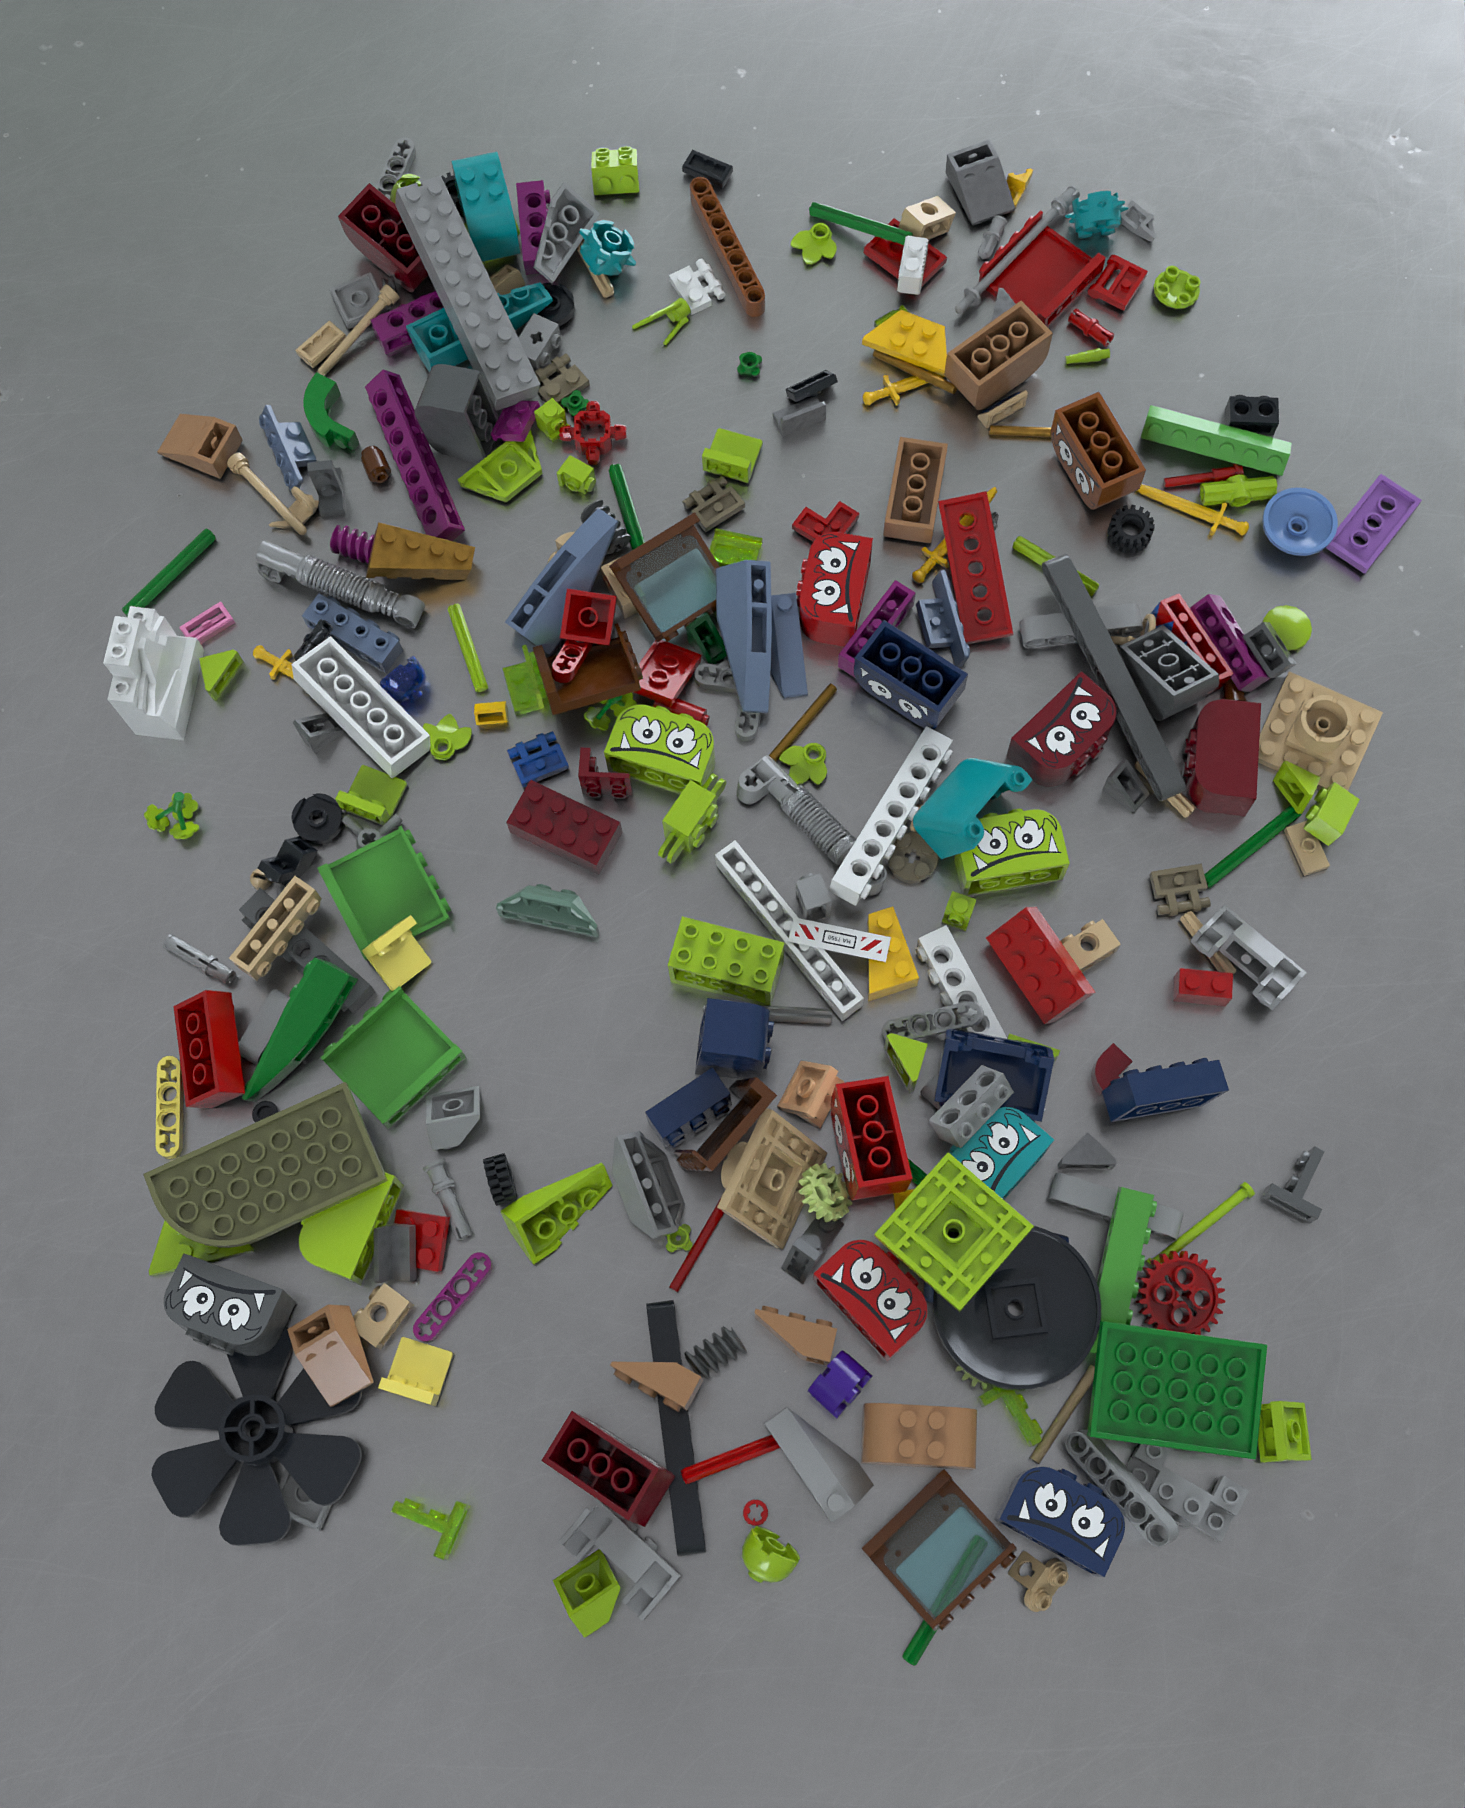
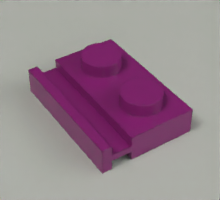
[491,400,540,442]

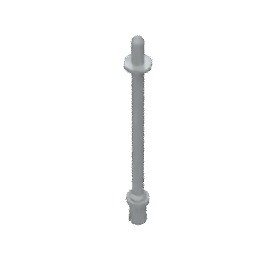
[955,185,1080,314]

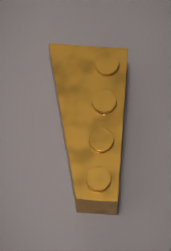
[366,522,475,580]

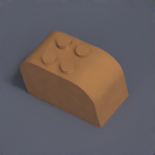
[944,301,1053,410]
[861,1403,977,1470]

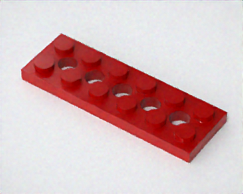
[938,491,1013,644]

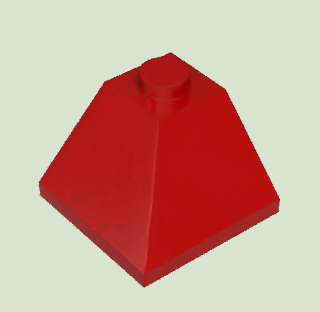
[560,589,617,646]

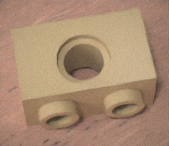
[899,196,956,239]
[1061,919,1121,973]
[353,1283,414,1350]

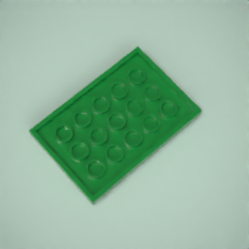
[1087,1321,1267,1459]

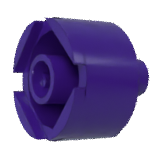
[807,1350,873,1419]

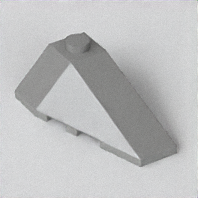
[764,1407,874,1522]

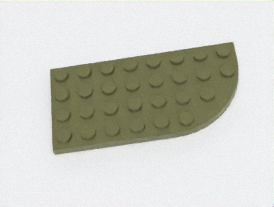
[143,1082,388,1248]

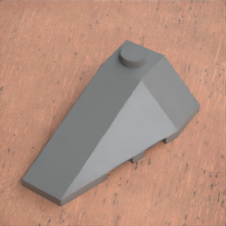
[534,182,600,283]

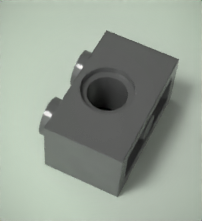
[1242,622,1297,678]

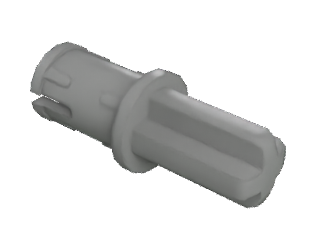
[978,215,1007,260]

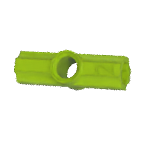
[1199,475,1277,507]

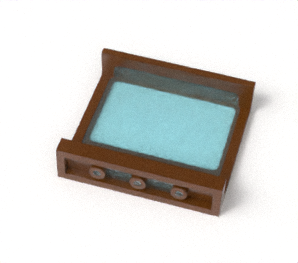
[609,512,720,642]
[861,1469,1017,1631]

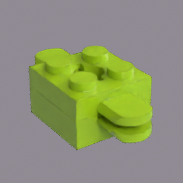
[658,773,727,864]

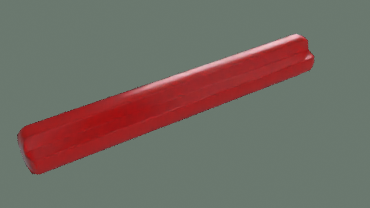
[681,1435,780,1484]

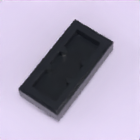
[682,149,733,188]
[785,370,838,402]

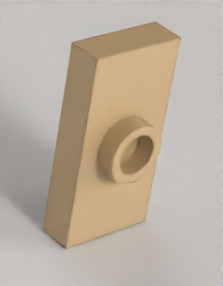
[295,320,346,368]
[1284,821,1330,876]

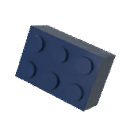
[645,1067,732,1148]

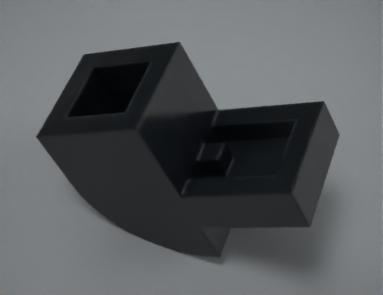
[258,836,318,886]

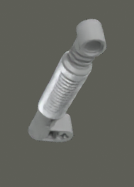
[256,540,426,628]
[736,755,887,895]

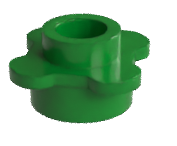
[737,352,762,376]
[561,390,589,416]

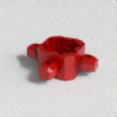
[559,401,627,465]

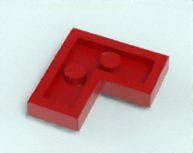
[792,501,859,542]
[394,1209,450,1272]

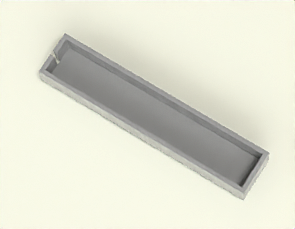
[395,175,540,411]

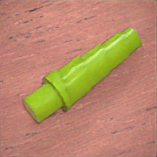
[1065,348,1110,364]

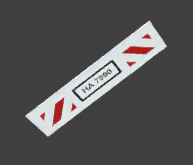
[788,917,891,962]

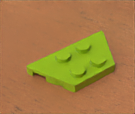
[457,429,543,502]
[149,1220,254,1276]

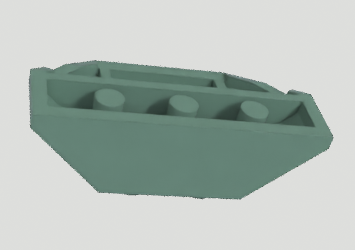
[496,884,600,937]

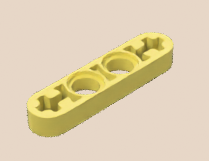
[155,1056,184,1159]

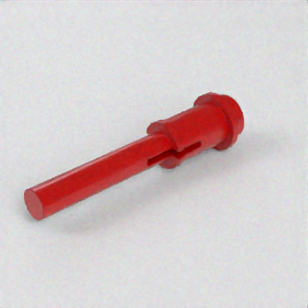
[1163,464,1244,488]

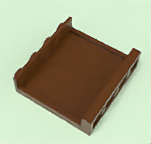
[532,623,643,715]
[673,1077,777,1172]

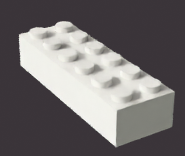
[292,636,430,779]

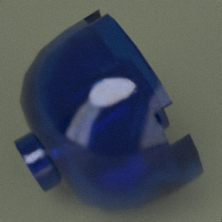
[379,656,427,703]

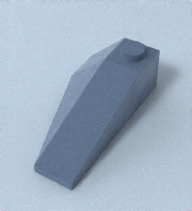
[770,593,808,698]

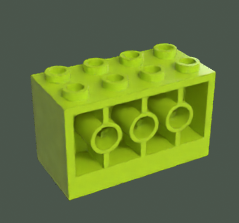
[667,916,784,1006]

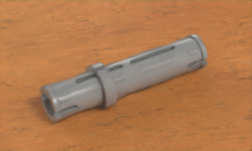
[163,934,236,985]

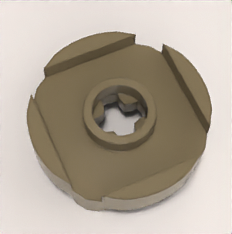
[886,832,938,884]

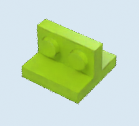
[1258,1401,1312,1463]

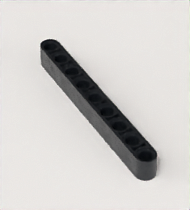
[646,1300,706,1557]

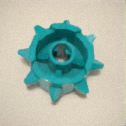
[1065,191,1129,239]
[579,220,636,276]

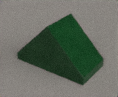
[686,612,727,664]

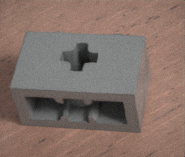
[519,313,562,372]

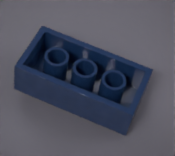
[1102,1058,1229,1122]

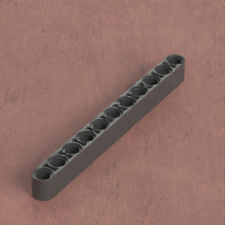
[1042,553,1186,801]

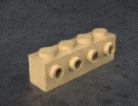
[229,876,322,981]

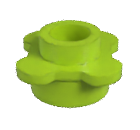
[666,1224,693,1253]

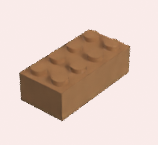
[883,437,948,544]

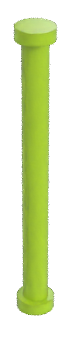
[1145,1182,1255,1269]

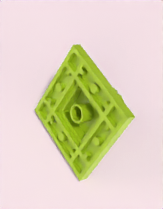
[874,1152,1034,1312]

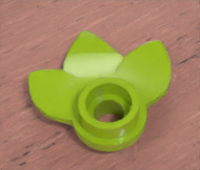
[791,223,837,265]
[423,714,472,760]
[779,743,827,785]

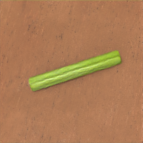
[1012,536,1099,596]
[448,604,488,692]

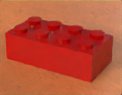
[986,907,1096,1024]
[173,990,245,1108]

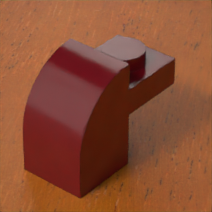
[1091,1043,1133,1096]

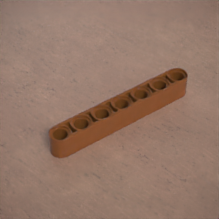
[690,177,765,317]

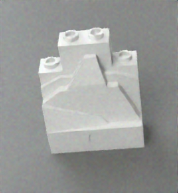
[103,606,205,740]

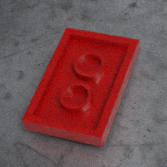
[864,218,947,287]
[634,640,702,707]

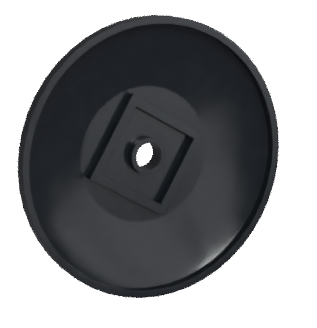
[933,1226,1101,1391]

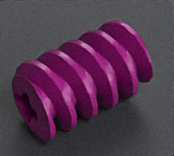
[330,525,374,564]

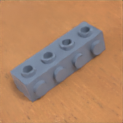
[302,593,403,673]

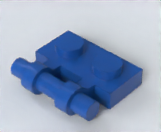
[507,731,569,787]

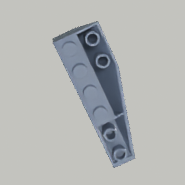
[505,508,619,656]
[716,560,772,713]

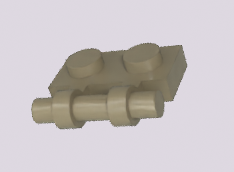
[535,353,590,405]
[682,476,745,533]
[1149,863,1211,916]

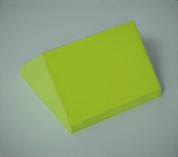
[884,1033,928,1093]

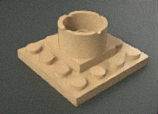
[1258,671,1383,791]
[717,1108,827,1250]

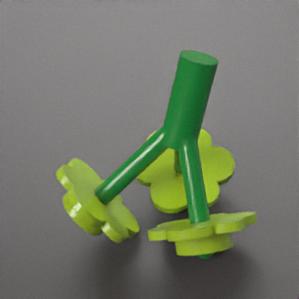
[584,693,637,731]
[144,792,200,839]

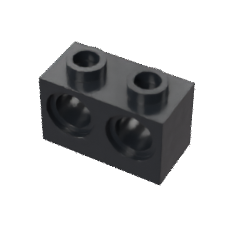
[1225,395,1279,436]

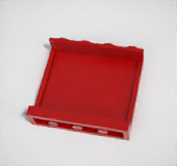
[979,210,1106,327]

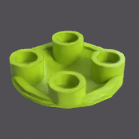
[1153,266,1201,309]
[1263,605,1312,651]

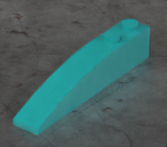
[406,282,553,372]

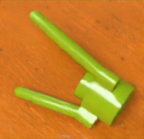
[632,298,691,345]

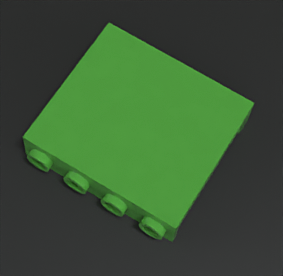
[317,826,452,961]
[320,986,466,1129]

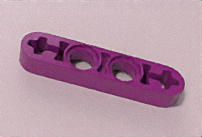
[413,1252,493,1343]

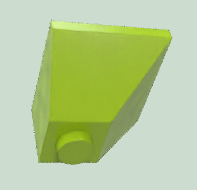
[553,1549,621,1638]

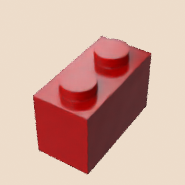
[1173,968,1233,1007]

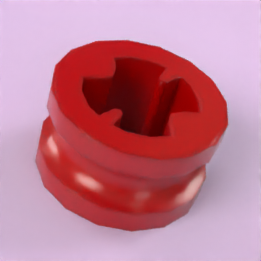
[743,1500,768,1526]

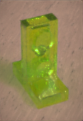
[977,1387,1043,1447]
[391,1498,471,1560]

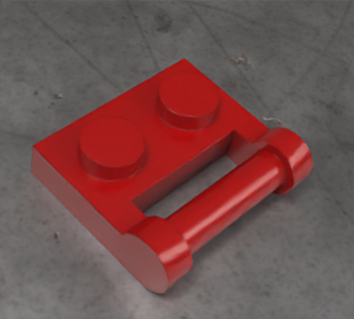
[1087,255,1148,311]

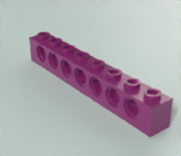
[365,369,465,541]

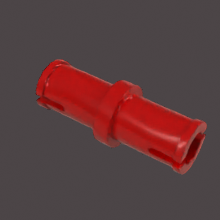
[1068,308,1114,347]

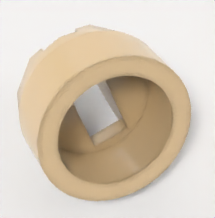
[250,869,272,890]

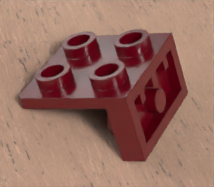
[578,747,633,799]

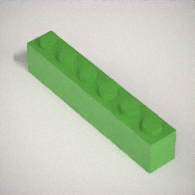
[1141,405,1292,476]
[1090,1186,1157,1353]

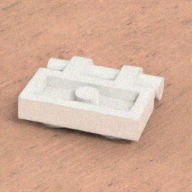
[669,258,726,315]

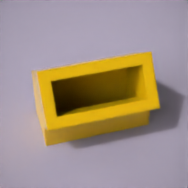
[474,701,508,725]

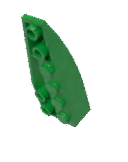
[242,957,358,1102]

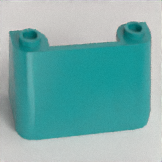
[913,758,1033,859]

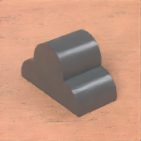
[1120,625,1219,721]

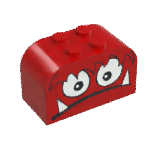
[796,532,873,647]
[831,1076,913,1200]
[813,1240,927,1362]

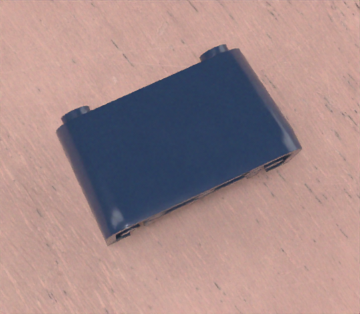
[934,1029,1054,1122]

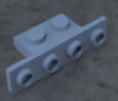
[259,405,317,495]
[916,570,970,668]

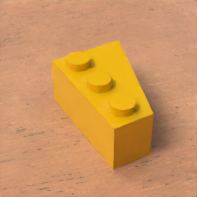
[867,906,919,1002]

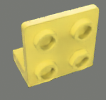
[361,915,431,991]
[378,1337,453,1407]

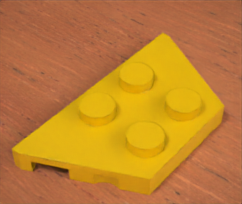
[862,310,947,377]

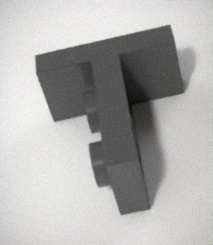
[307,460,345,517]
[1262,1146,1325,1223]
[781,1217,844,1284]

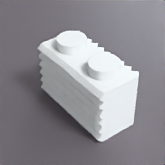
[897,236,929,295]

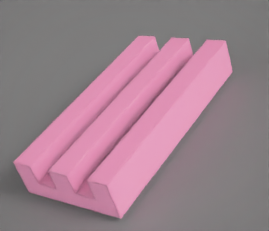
[179,601,235,644]

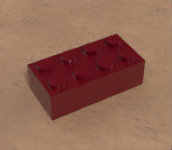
[506,779,623,875]

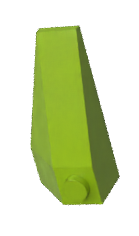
[500,1163,612,1265]

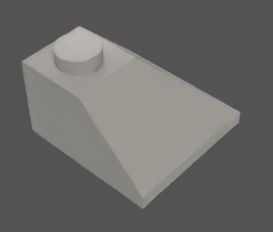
[426,1086,480,1150]

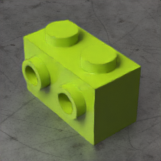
[1303,782,1360,846]

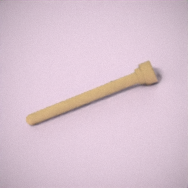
[318,284,400,376]
[227,453,307,535]

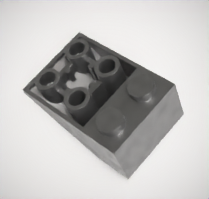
[945,139,1015,225]

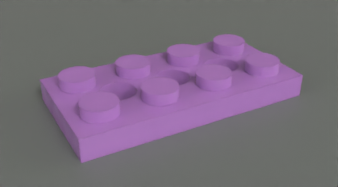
[1326,474,1422,574]

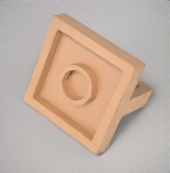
[777,1061,844,1128]

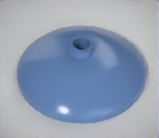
[1262,488,1338,556]

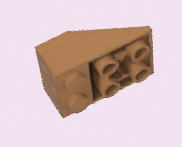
[157,414,243,479]
[287,1305,374,1407]
[755,1306,837,1366]
[610,1361,703,1412]

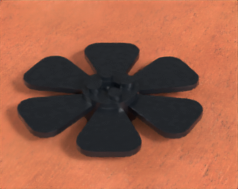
[151,1326,362,1546]

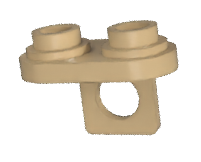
[1008,1551,1069,1612]

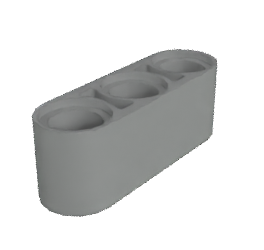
[238,989,290,1066]

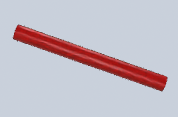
[669,1196,725,1293]

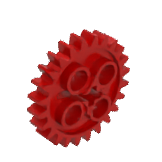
[1135,1251,1225,1335]

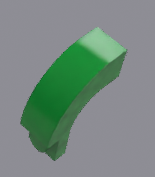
[303,372,359,451]

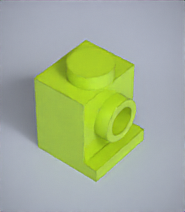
[534,398,569,442]
[556,455,596,494]
[941,891,977,932]

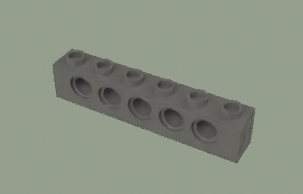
[239,888,375,1014]

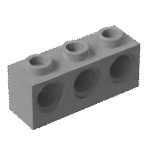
[928,1065,1014,1148]

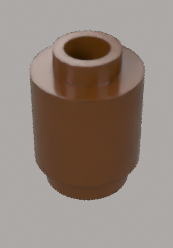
[361,446,391,483]

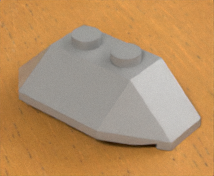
[612,1131,685,1239]

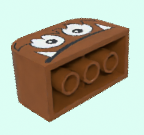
[1051,392,1146,510]

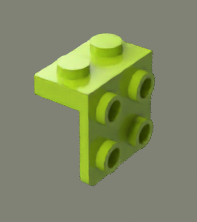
[591,146,639,195]

